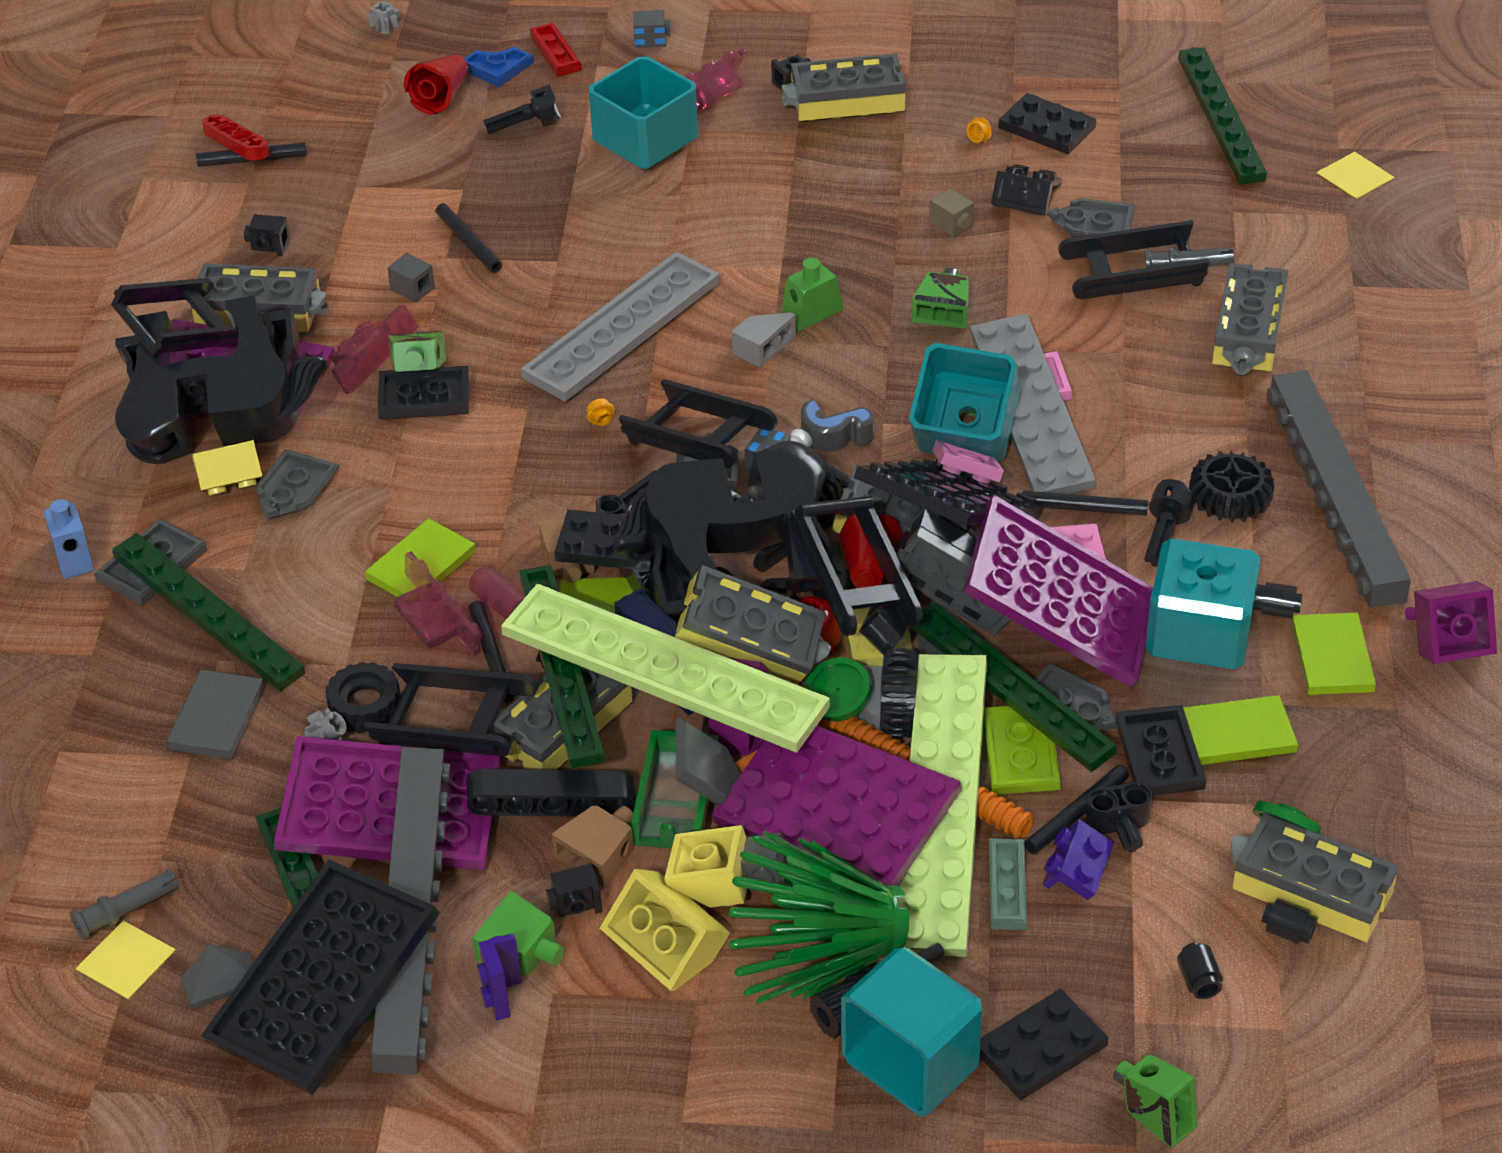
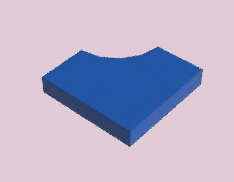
[464,46,534,87]

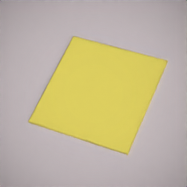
[1317,152,1395,199]
[76,920,176,1000]

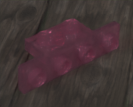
[684,48,747,109]
[330,305,418,394]
[394,551,482,656]

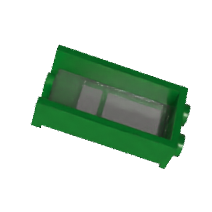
[631,730,719,849]

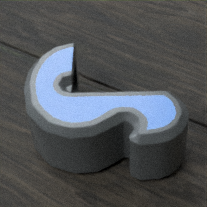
[801,399,875,452]

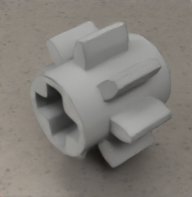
[368,2,401,34]
[304,708,346,741]

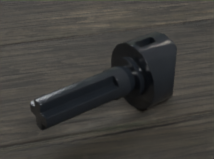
[483,85,561,134]
[1144,479,1194,567]

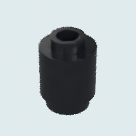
[1253,582,1303,619]
[1261,898,1318,944]
[1177,943,1223,999]

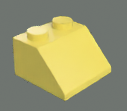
[192,440,262,496]
[664,825,747,908]

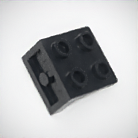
[991,164,1062,215]

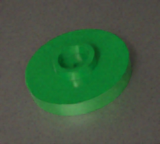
[804,657,872,722]
[1252,801,1323,835]

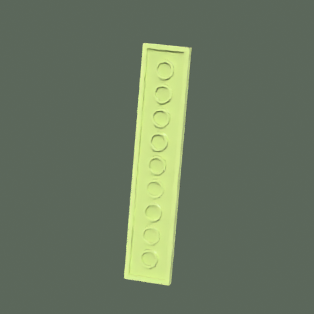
[501,584,830,753]
[898,654,987,957]

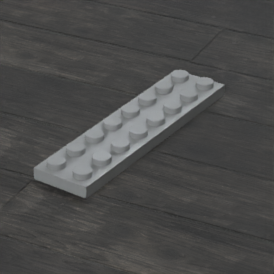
[521,251,720,402]
[970,313,1096,494]

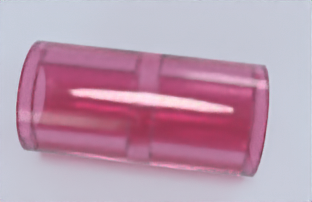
[469,566,525,620]

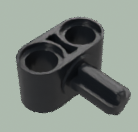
[1085,782,1152,853]

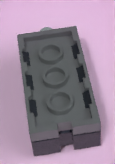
[893,509,1010,635]

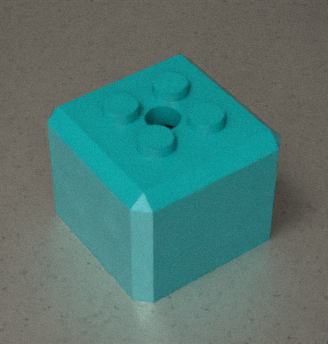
[589,56,698,170]
[909,343,1021,463]
[1145,538,1261,669]
[841,948,982,1116]

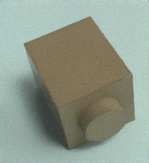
[929,188,974,237]

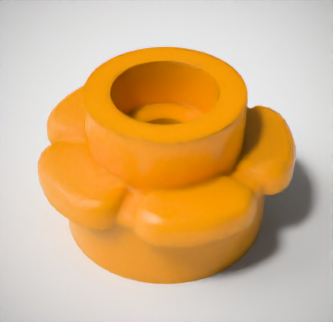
[966,117,992,143]
[587,398,615,426]

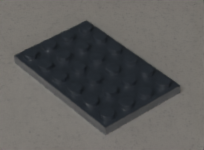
[853,459,1043,526]
[201,859,440,1095]

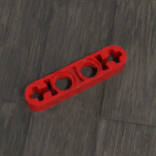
[202,115,269,161]

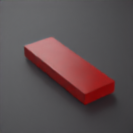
[529,22,582,77]

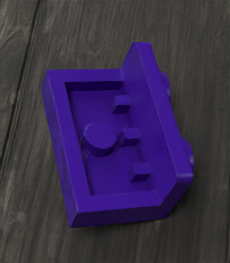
[1043,820,1114,900]
[477,934,522,1021]

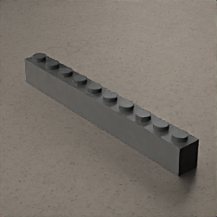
[1267,370,1411,608]
[371,747,450,1074]

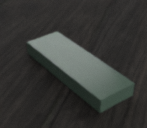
[989,838,1027,930]

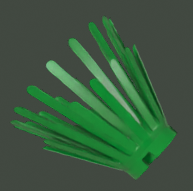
[728,831,910,1004]

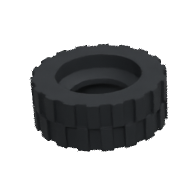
[326,662,401,734]

